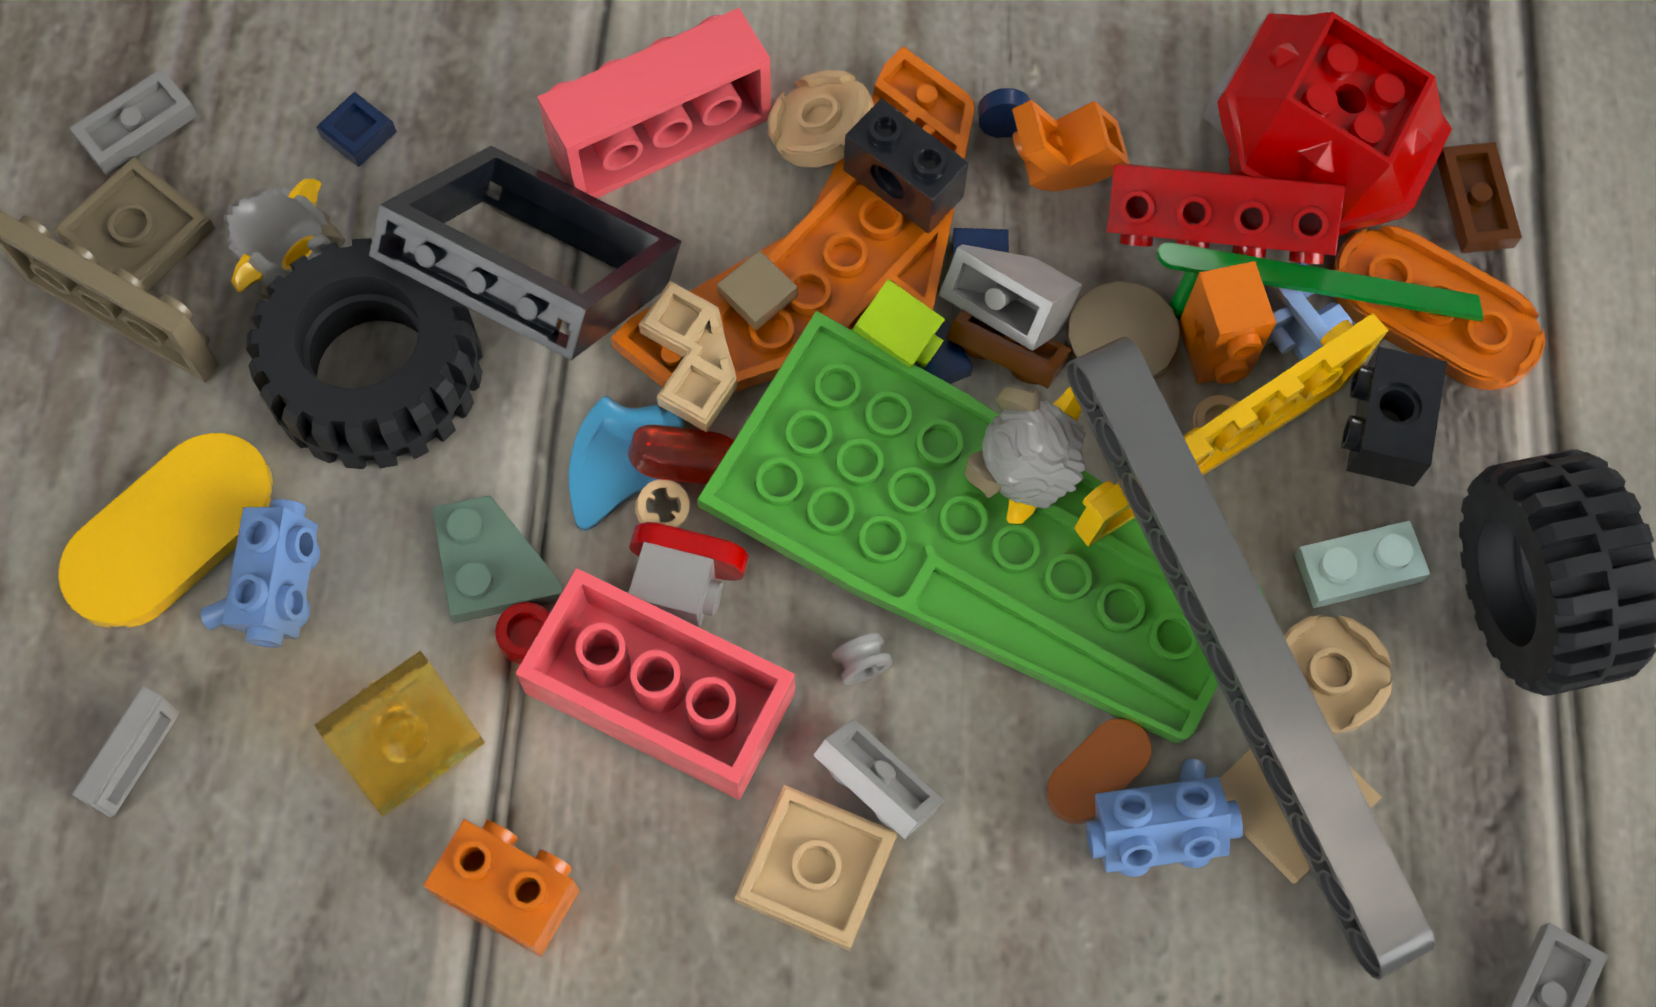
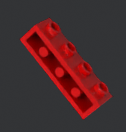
[1107,163,1346,264]

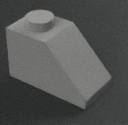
[939,245,1082,351]

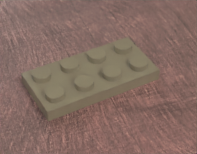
[0,210,219,383]

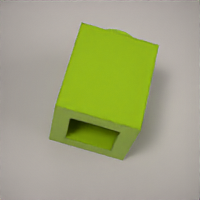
[852,279,945,369]

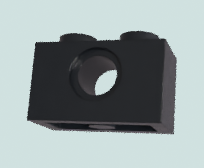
[844,98,969,234]
[1341,346,1447,487]

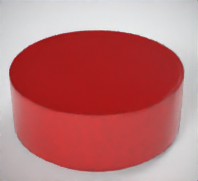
[495,602,550,664]

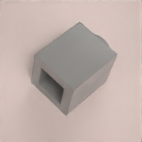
[628,542,723,628]

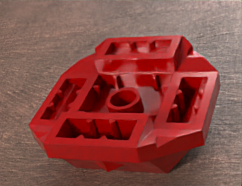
[1217,12,1452,236]

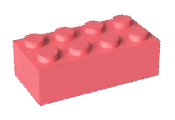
[537,8,771,198]
[515,568,795,800]

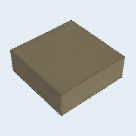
[717,250,798,330]

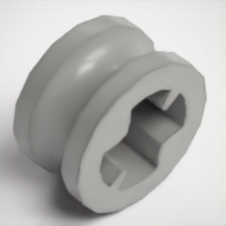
[832,633,893,685]

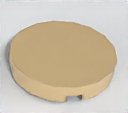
[768,70,874,168]
[1284,615,1392,734]

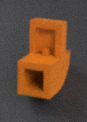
[1012,100,1130,191]

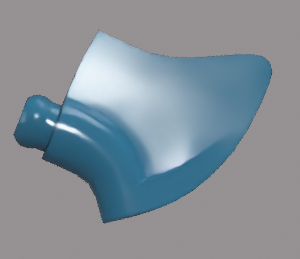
[569,395,685,531]

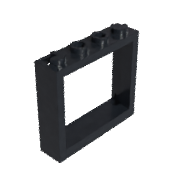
[369,146,682,360]

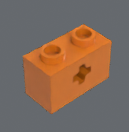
[1178,261,1276,384]

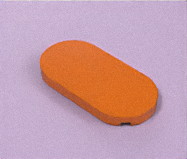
[1331,226,1545,390]

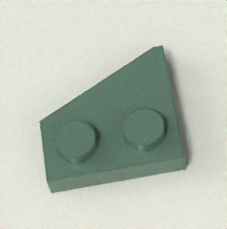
[432,495,564,623]

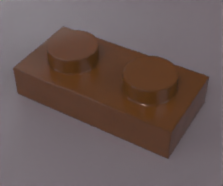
[1437,142,1522,254]
[946,310,1072,389]

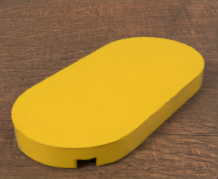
[58,433,273,628]

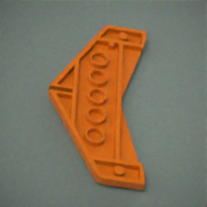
[611,46,975,392]

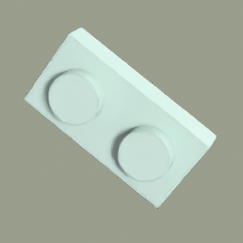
[1294,520,1430,608]

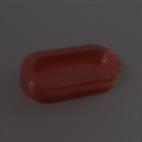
[627,425,734,484]

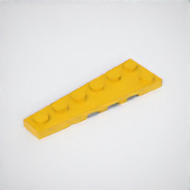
[1074,313,1389,547]

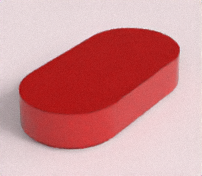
[629,522,749,581]

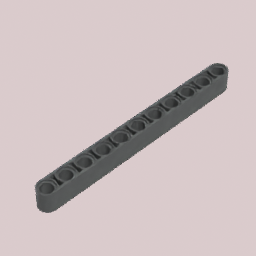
[1066,337,1435,980]

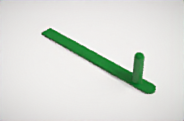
[1156,242,1484,321]

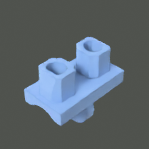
[1264,262,1352,360]

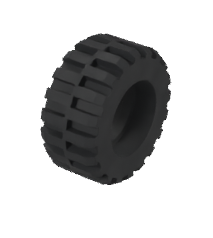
[246,238,483,469]
[1459,449,1656,696]

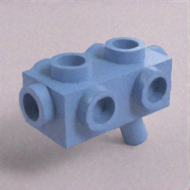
[200,499,320,648]
[1086,759,1243,877]

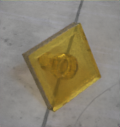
[314,650,485,816]

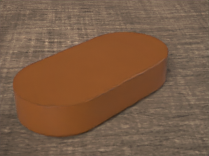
[1046,718,1152,824]

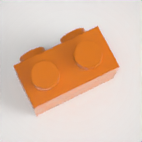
[423,819,580,957]

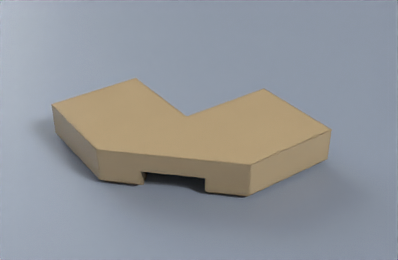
[639,281,737,432]

